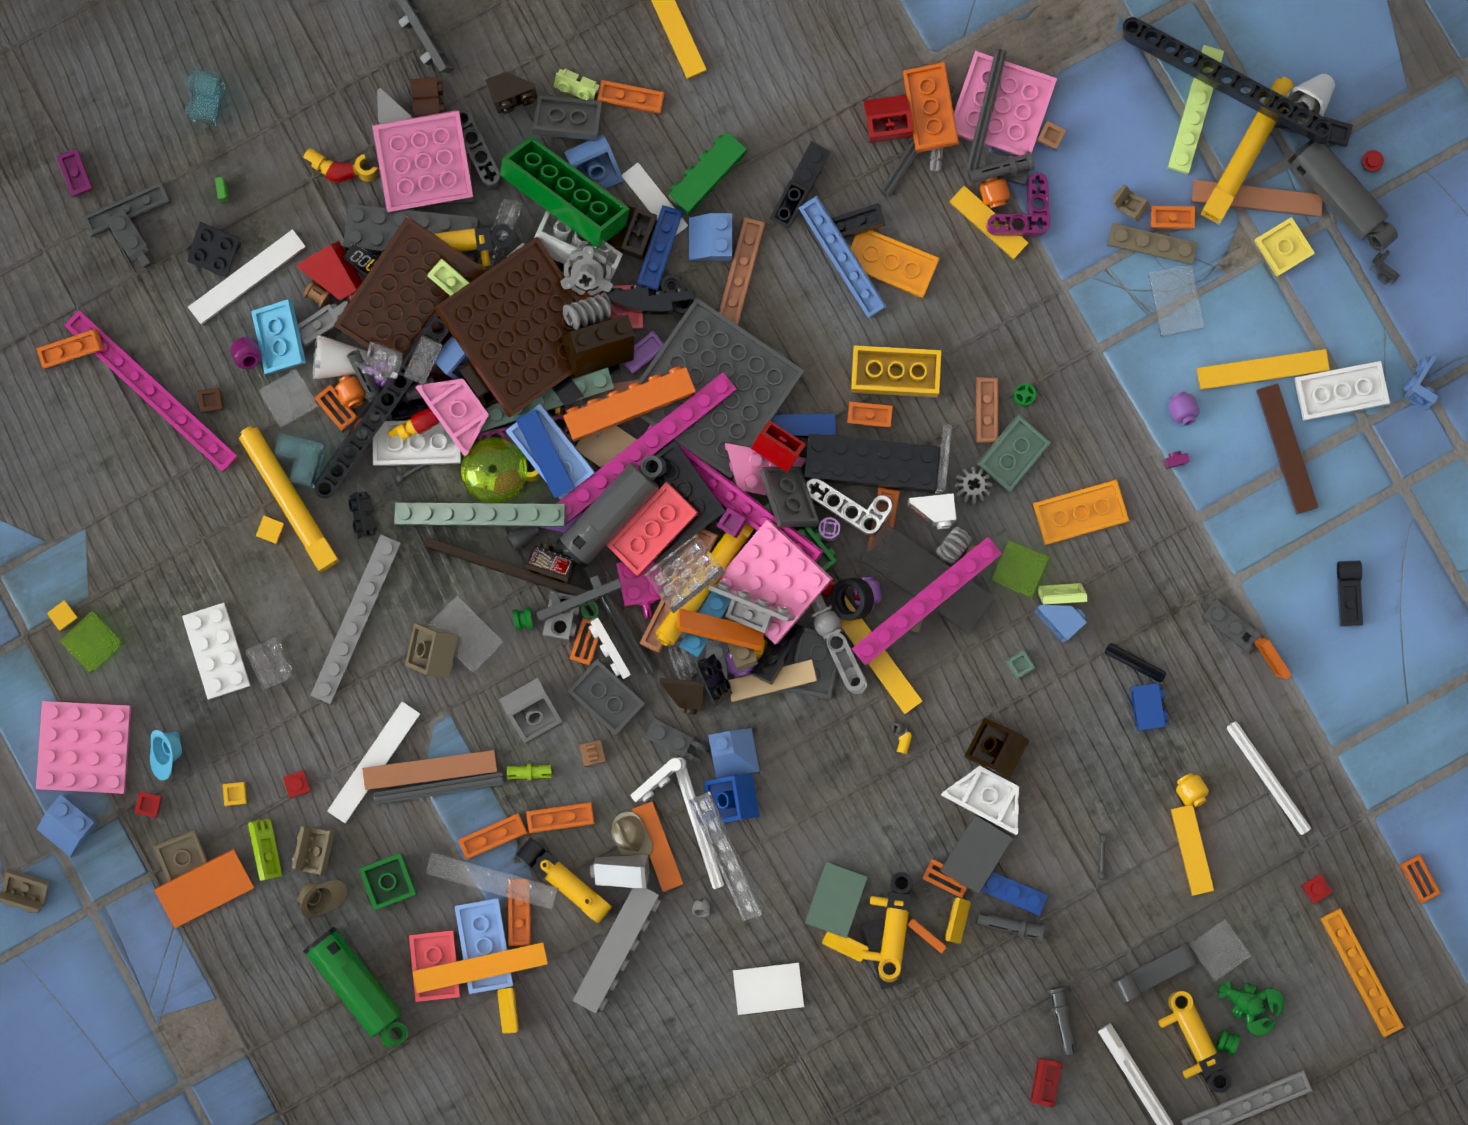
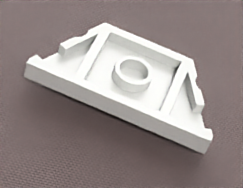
[941,766,1019,835]

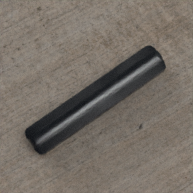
[1105,643,1166,682]

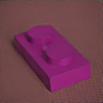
[56,149,93,198]

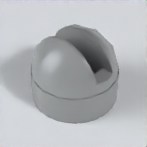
[692,899,710,917]

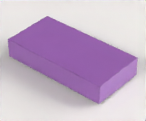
[623,331,664,375]

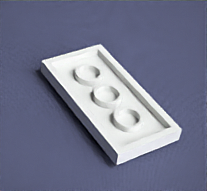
[1294,361,1390,421]
[373,421,461,466]
[182,603,251,700]

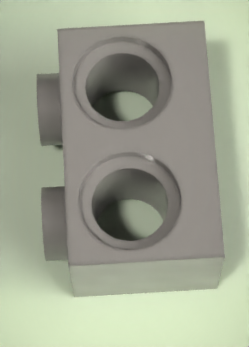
[543,592,580,641]

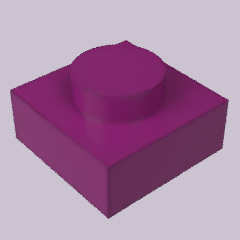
[1164,451,1190,469]
[717,508,748,538]

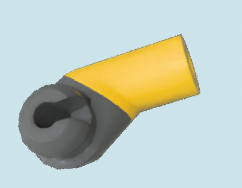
[891,722,912,754]

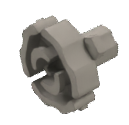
[560,245,613,296]

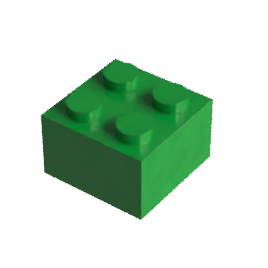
[359,853,418,911]

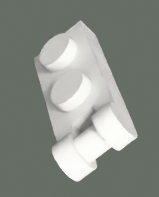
[630,757,687,802]

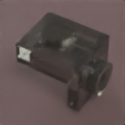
[1370,249,1400,286]

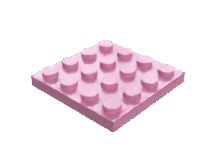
[954,51,1057,156]
[372,110,473,212]
[717,519,833,644]
[36,701,132,794]

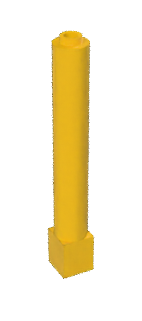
[1200,77,1294,225]
[239,426,340,573]
[655,523,755,646]

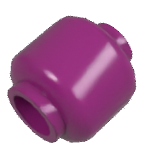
[231,337,262,369]

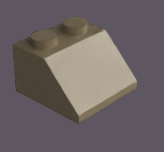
[405,623,458,678]

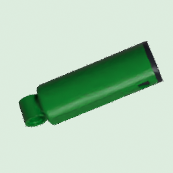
[303,926,408,1048]

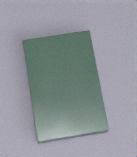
[976,414,1051,493]
[805,862,867,938]

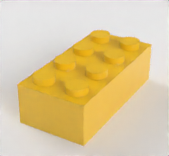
[851,346,941,398]

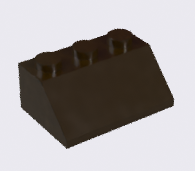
[560,315,635,378]

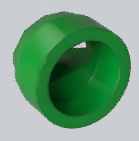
[581,602,598,619]

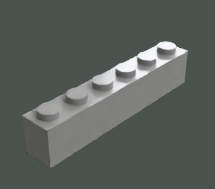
[572,888,661,1013]

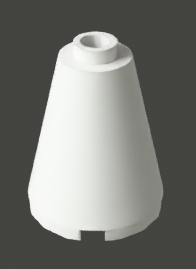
[1284,74,1335,124]
[313,335,373,379]

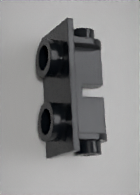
[348,492,377,539]

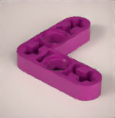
[986,173,1050,236]

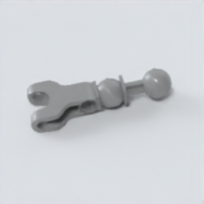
[811,594,868,695]

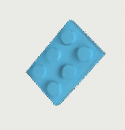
[251,299,306,375]

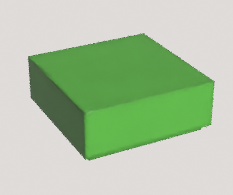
[215,177,229,204]

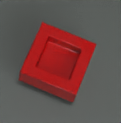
[283,770,311,798]
[134,792,162,818]
[1301,873,1333,904]

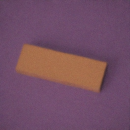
[976,377,998,443]

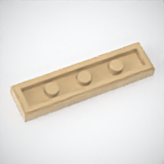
[728,659,818,702]

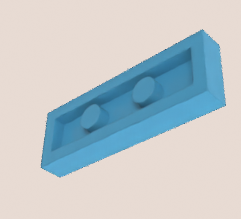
[679,591,731,658]

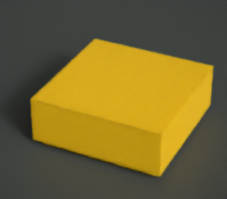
[256,516,285,544]
[47,600,78,631]
[223,782,248,806]

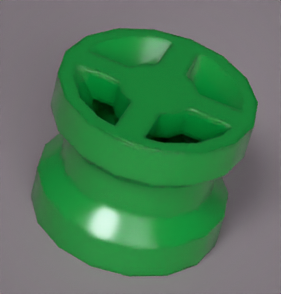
[1013,383,1036,407]
[513,607,534,631]
[1216,1029,1240,1056]

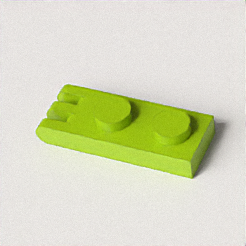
[248,819,283,881]

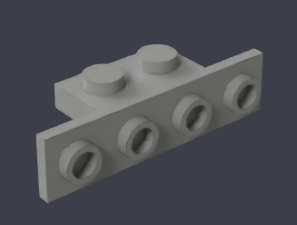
[708,582,796,633]

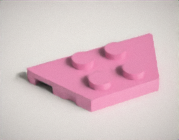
[415,378,489,457]
[725,443,806,495]

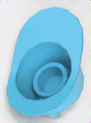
[150,729,182,781]

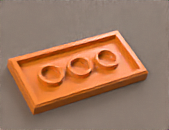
[903,62,959,153]
[154,848,254,928]

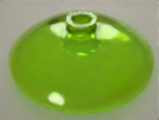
[461,437,527,503]

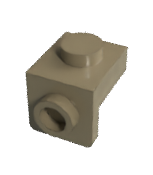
[1112,184,1150,221]

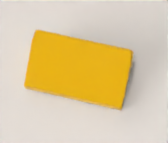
[944,897,971,944]
[822,931,869,962]
[497,987,519,1033]

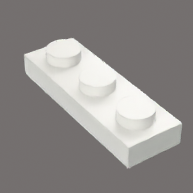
[588,616,631,679]

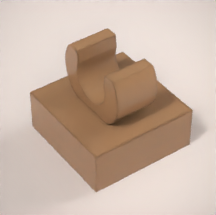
[1037,121,1066,151]
[579,740,606,767]

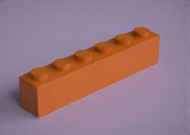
[563,366,696,442]

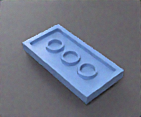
[506,403,595,500]
[455,898,514,994]

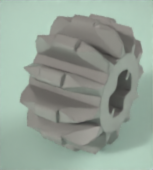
[955,467,992,504]
[936,527,972,565]

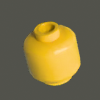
[1176,773,1209,807]

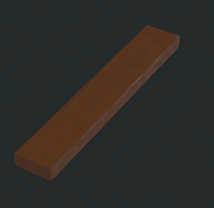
[1256,383,1319,515]

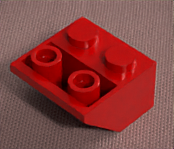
[863,95,913,143]
[751,420,807,473]

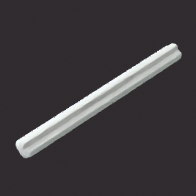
[1227,721,1311,835]
[675,767,724,889]

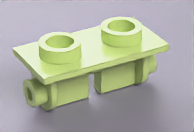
[553,69,600,100]

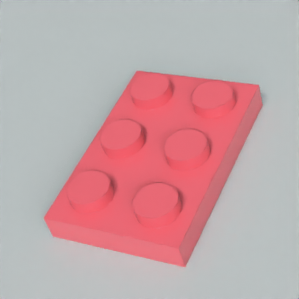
[409,930,461,1002]

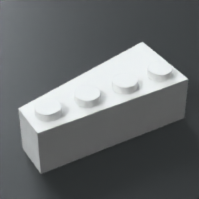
[534,210,623,281]

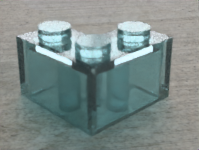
[185,69,225,126]
[274,433,325,489]

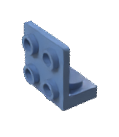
[1403,354,1439,410]

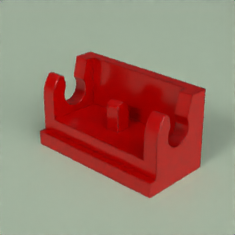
[1030,1058,1063,1107]

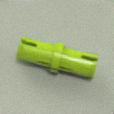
[507,763,552,781]

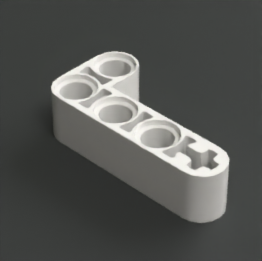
[806,479,893,536]

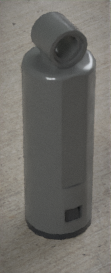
[1288,140,1398,252]
[557,455,666,568]

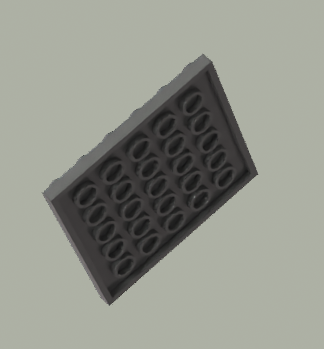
[638,297,804,479]

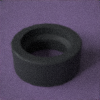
[831,578,874,620]

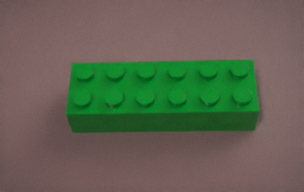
[500,136,630,248]

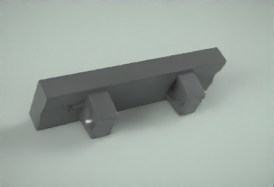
[397,0,455,73]
[536,575,622,622]

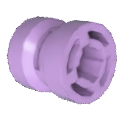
[818,517,840,541]

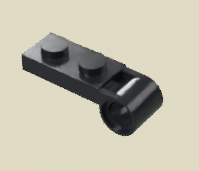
[1337,560,1363,627]

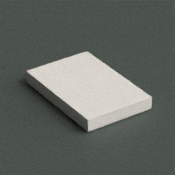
[733,962,804,1015]

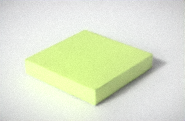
[1038,583,1087,605]

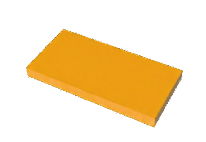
[850,230,940,299]
[1032,479,1129,546]

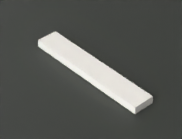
[188,229,306,325]
[327,702,421,824]

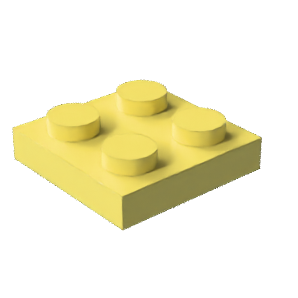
[1254,217,1315,277]

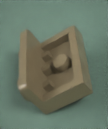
[292,826,335,876]
[0,869,51,913]

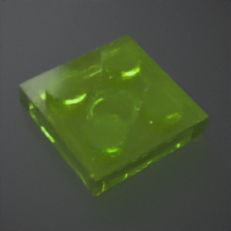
[991,540,1049,598]
[60,611,123,673]

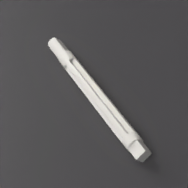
[1098,1023,1174,1125]

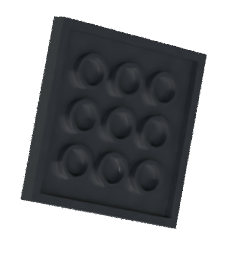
[649,441,726,564]

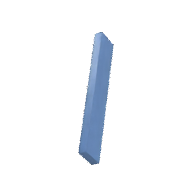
[798,196,887,318]

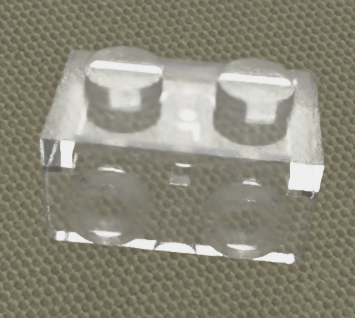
[354,341,403,381]
[245,637,292,691]

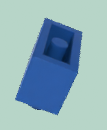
[1130,683,1168,731]

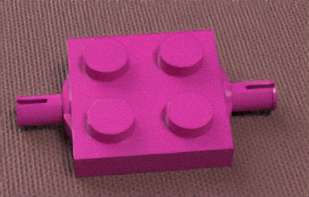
[616,561,666,619]

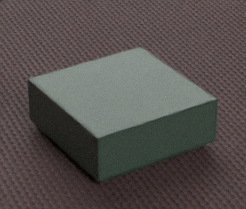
[1005,649,1036,680]

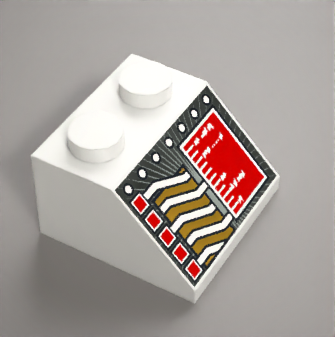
[907,493,956,530]

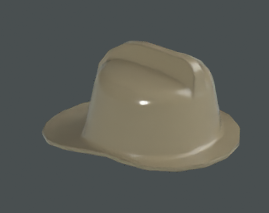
[611,811,652,857]
[296,879,347,919]

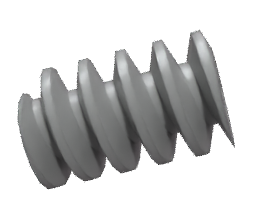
[563,293,611,330]

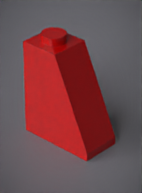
[297,241,362,300]

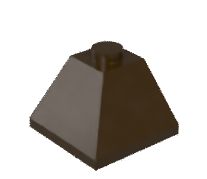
[660,678,705,715]

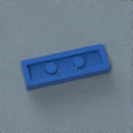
[981,872,1048,916]

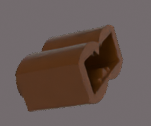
[411,77,445,118]

